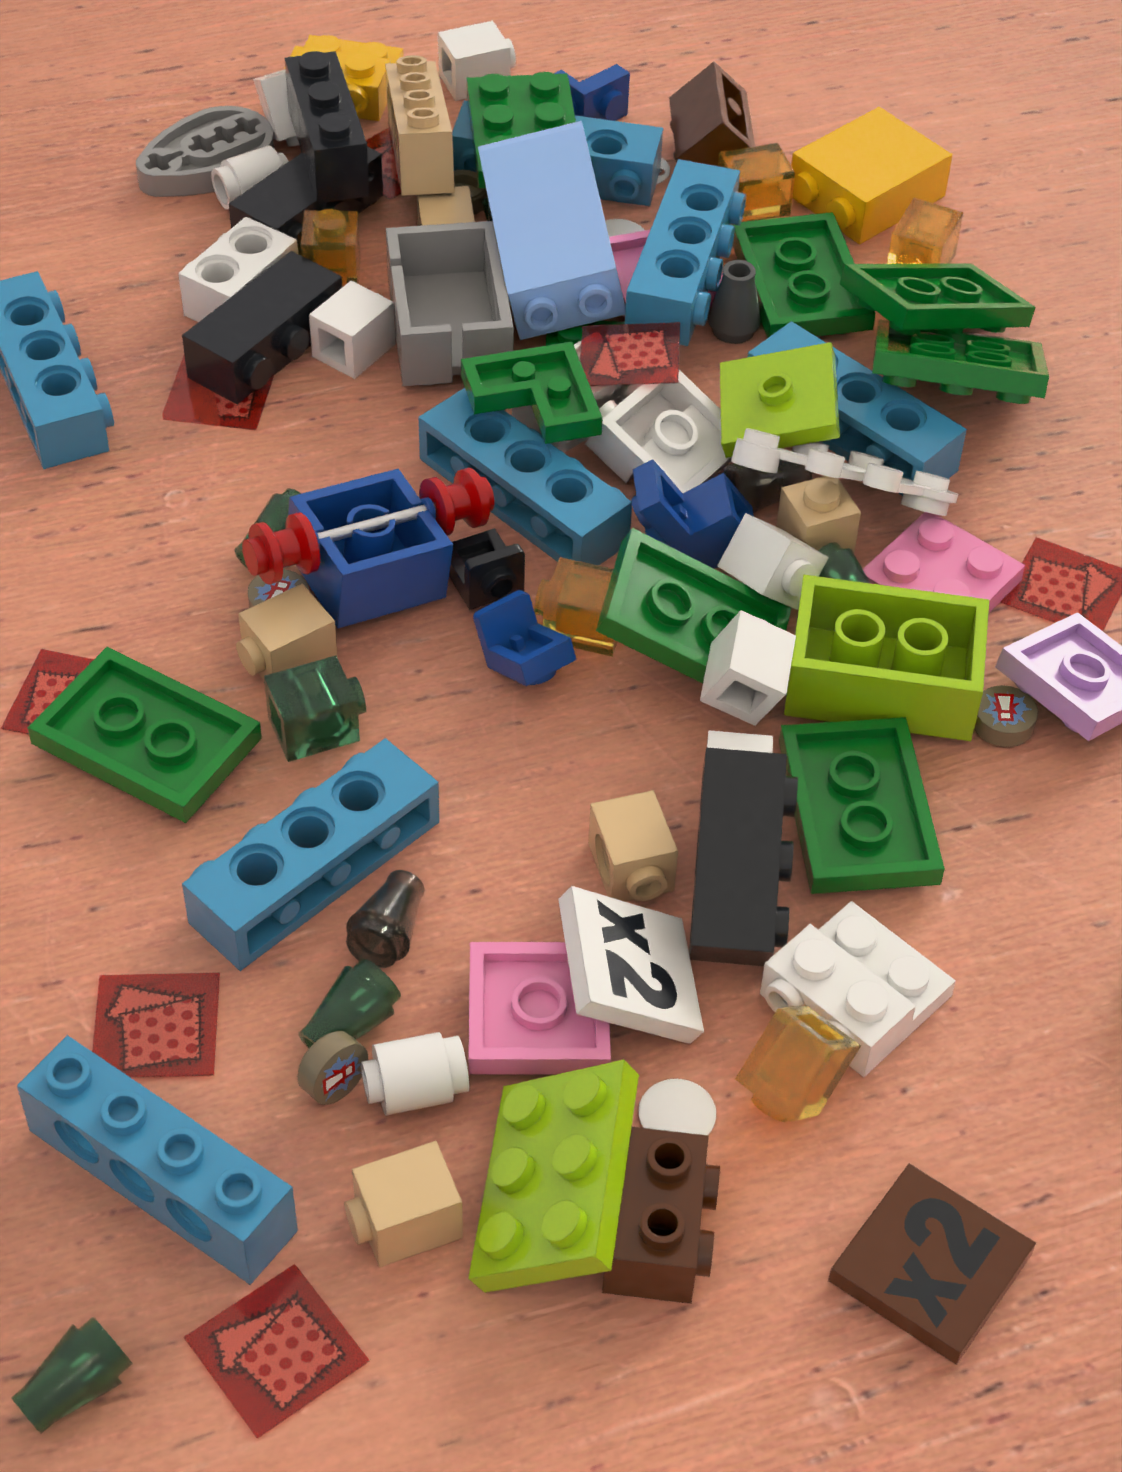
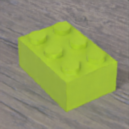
[784,575,990,741]

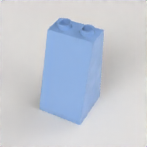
[478,121,626,340]

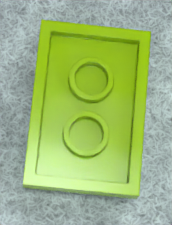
[468,1060,639,1293]

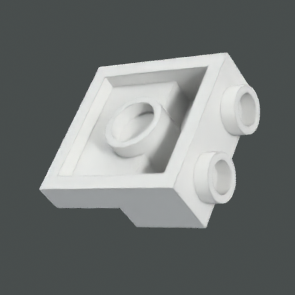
[585,364,732,493]
[760,901,956,1077]

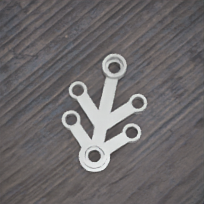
[731,428,959,516]

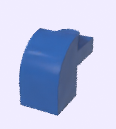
[631,459,754,569]

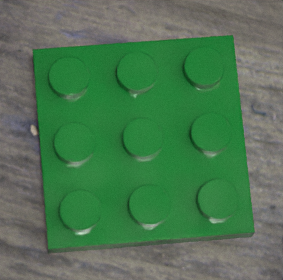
[872,319,1049,404]

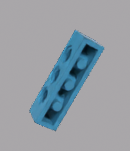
[452,100,663,206]
[624,159,746,346]
[0,271,114,469]
[747,321,967,496]
[418,388,632,578]
[182,738,440,971]
[17,1035,298,1285]

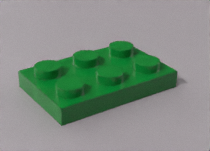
[467,72,576,188]
[732,212,876,338]
[840,263,1036,335]
[596,528,791,684]
[27,647,262,823]
[779,717,945,894]

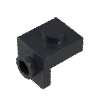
[449,528,525,610]

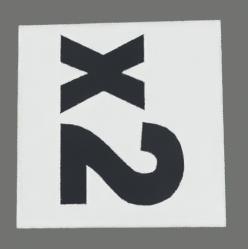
[558,886,704,1044]

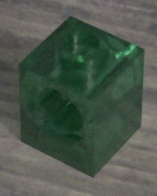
[264,655,366,762]

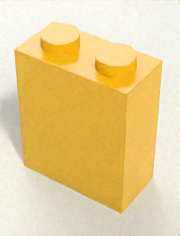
[788,106,953,245]

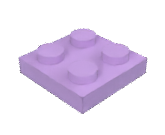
[995,612,1122,741]

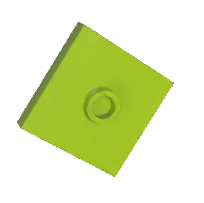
[720,342,840,458]

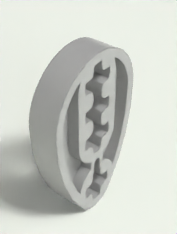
[136,106,274,197]

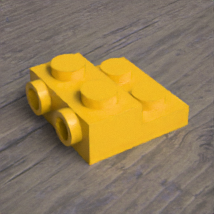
[284,35,403,121]

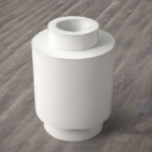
[211,145,289,210]
[361,1032,469,1115]

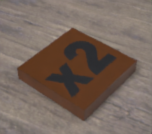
[828,1164,1036,1365]

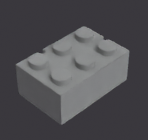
[386,221,514,386]

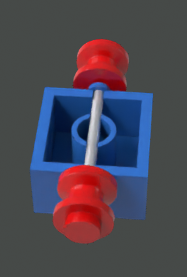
[242,468,495,629]

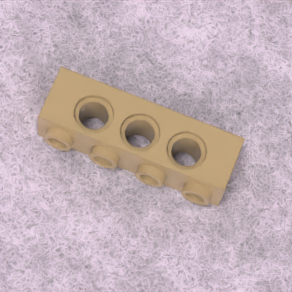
[385,56,455,196]

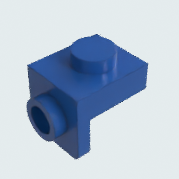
[554,64,630,121]
[473,590,577,686]

